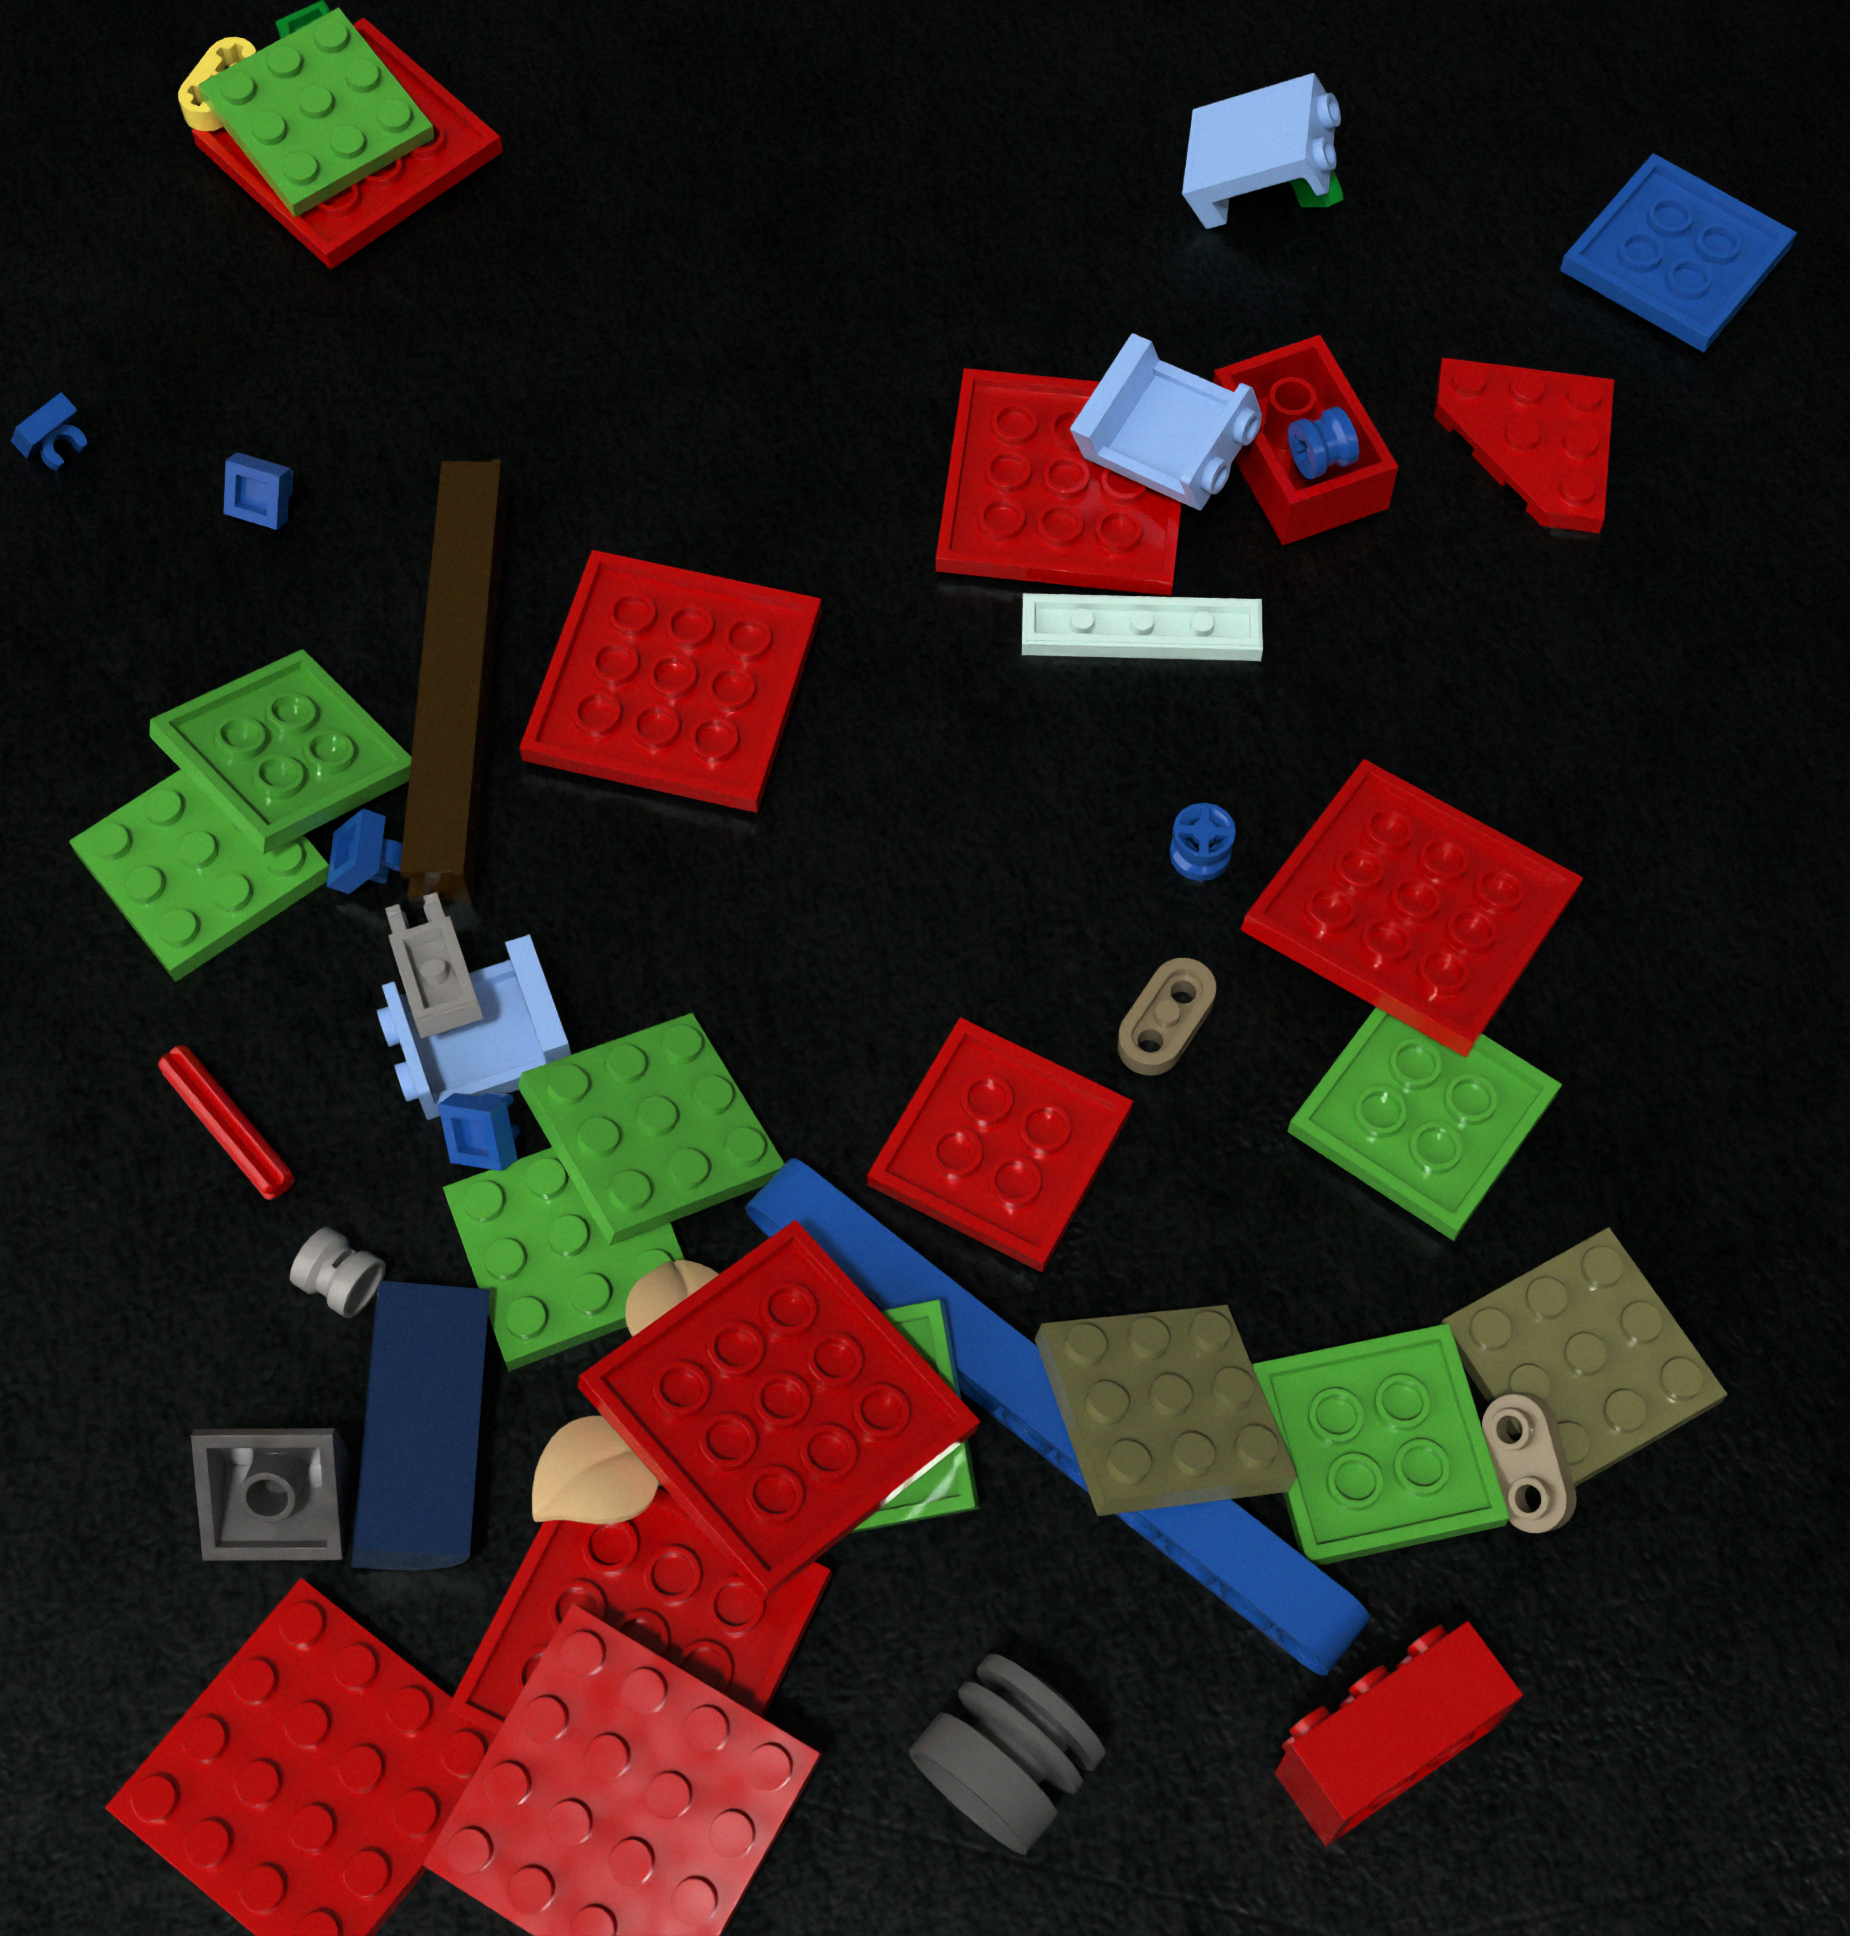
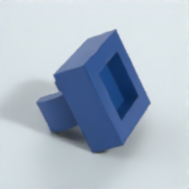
[11,392,87,471]
[223,452,294,530]
[326,808,403,894]
[438,1092,520,1171]

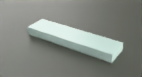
[1022,593,1263,661]

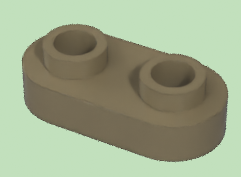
[1117,958,1216,1075]
[1482,1393,1577,1533]

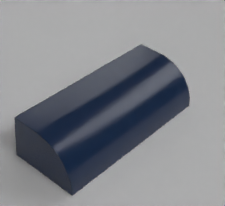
[351,1280,490,1570]

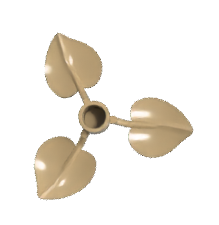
[532,1260,719,1524]

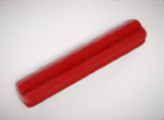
[158,1045,295,1200]

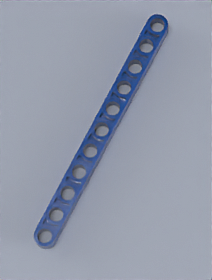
[745,1158,1370,1676]

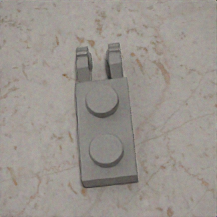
[385,892,484,1039]

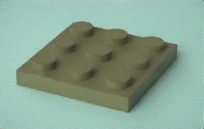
[1440,1227,1728,1487]
[1035,1305,1297,1516]

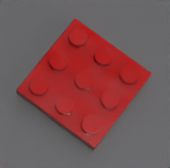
[867,1017,1133,1273]

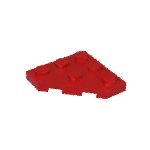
[1434,358,1614,533]

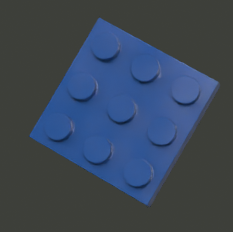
[1560,153,1797,353]

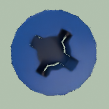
[1288,406,1359,480]
[1169,803,1236,881]

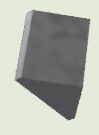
[191,1428,353,1561]

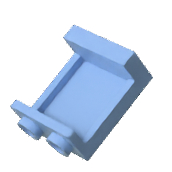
[1182,73,1341,229]
[1070,333,1262,511]
[377,934,571,1120]

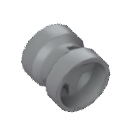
[290,1227,386,1318]

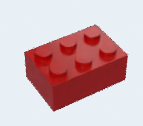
[1213,335,1399,546]
[1274,1621,1523,1847]

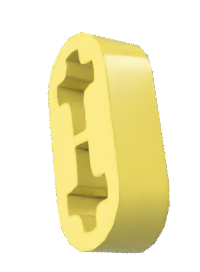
[178,37,256,132]

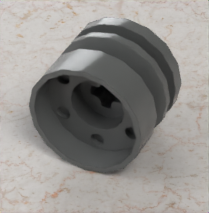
[909,1653,1106,1855]

